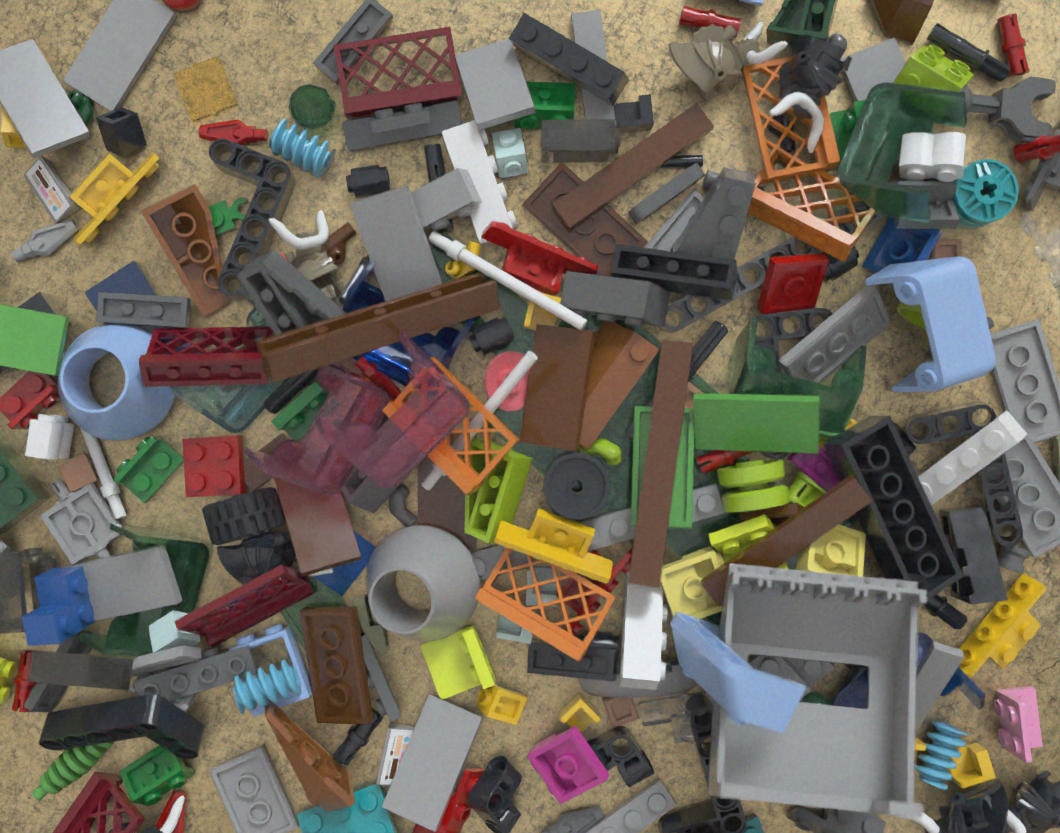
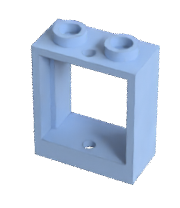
[229,623,312,717]

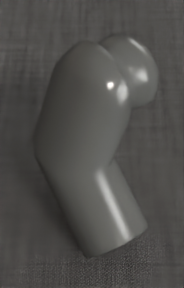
[388,484,418,527]

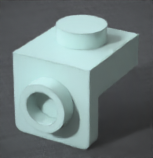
[492,128,528,178]

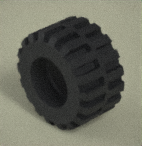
[202,487,285,545]

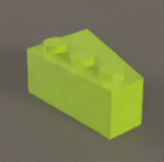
[465,438,533,544]

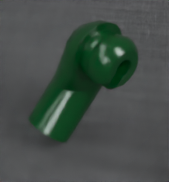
[68,90,94,127]

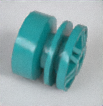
[951,159,1019,230]

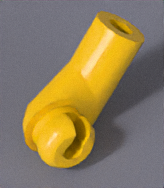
[445,241,482,279]

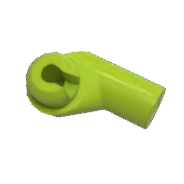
[579,438,622,466]

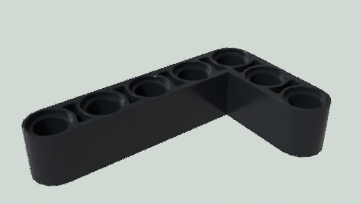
[209,139,295,301]
[744,308,833,460]
[905,401,1023,547]
[658,694,747,833]
[38,695,205,759]

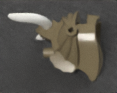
[669,22,787,102]
[269,210,344,301]

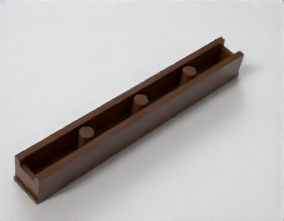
[257,272,500,383]
[628,339,693,588]

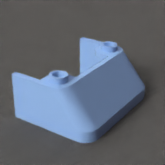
[865,257,996,392]
[670,612,806,733]

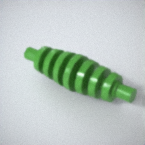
[32,742,115,800]

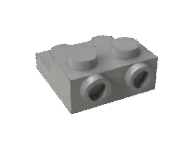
[749,654,835,697]

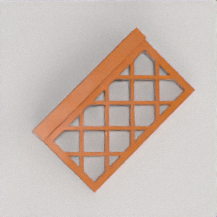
[741,56,840,181]
[748,152,883,262]
[382,357,520,495]
[475,548,617,661]

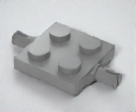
[40,478,126,565]

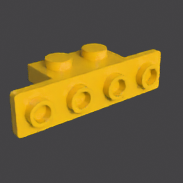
[70,151,159,246]
[494,508,613,583]
[957,574,1046,678]

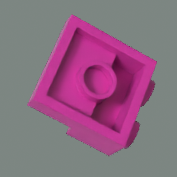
[527,726,610,804]

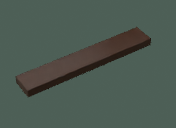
[552,103,714,230]
[700,475,872,607]

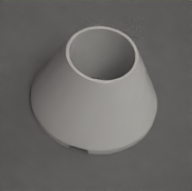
[365,525,480,642]

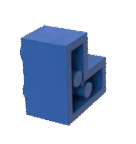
[21,566,95,646]

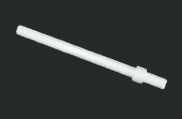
[428,231,587,331]
[421,351,538,490]
[62,352,127,519]

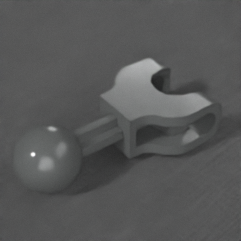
[943,77,1056,142]

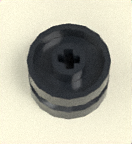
[543,453,611,520]

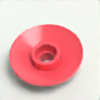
[484,351,530,411]

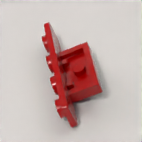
[481,221,598,296]
[556,547,633,637]
[412,768,484,833]

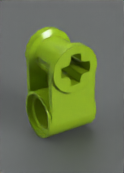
[788,471,826,507]

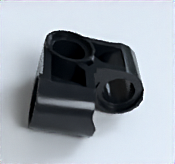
[587,726,655,788]
[468,756,522,833]

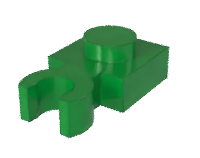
[208,197,249,238]

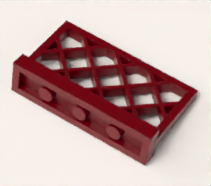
[333,27,462,120]
[139,326,275,387]
[174,565,316,647]
[52,772,145,833]

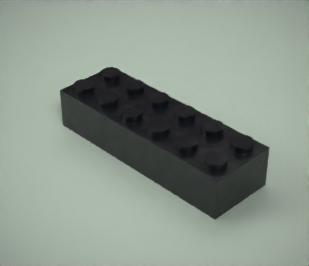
[823,416,963,601]

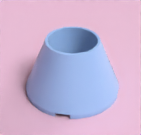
[57,323,177,440]

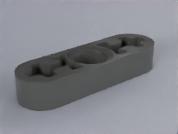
[628,163,706,225]

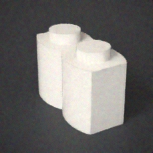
[899,132,966,182]
[25,414,75,459]

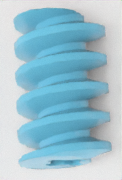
[269,118,336,178]
[233,659,302,714]
[914,721,970,790]

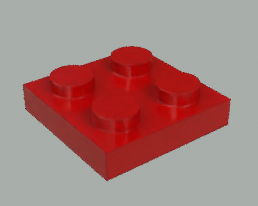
[757,253,829,315]
[182,435,246,497]

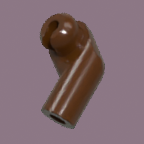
[326,222,357,265]

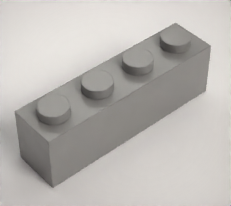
[411,168,482,232]

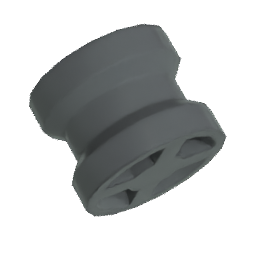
[997,544,1031,574]

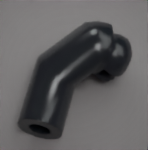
[767,114,795,153]

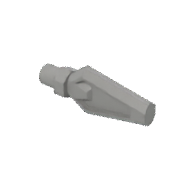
[11,219,79,263]

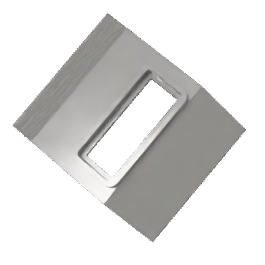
[708,564,927,818]

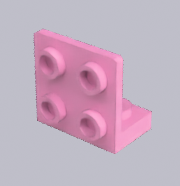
[994,686,1043,763]

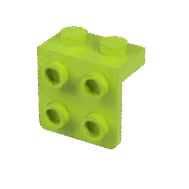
[891,44,974,119]

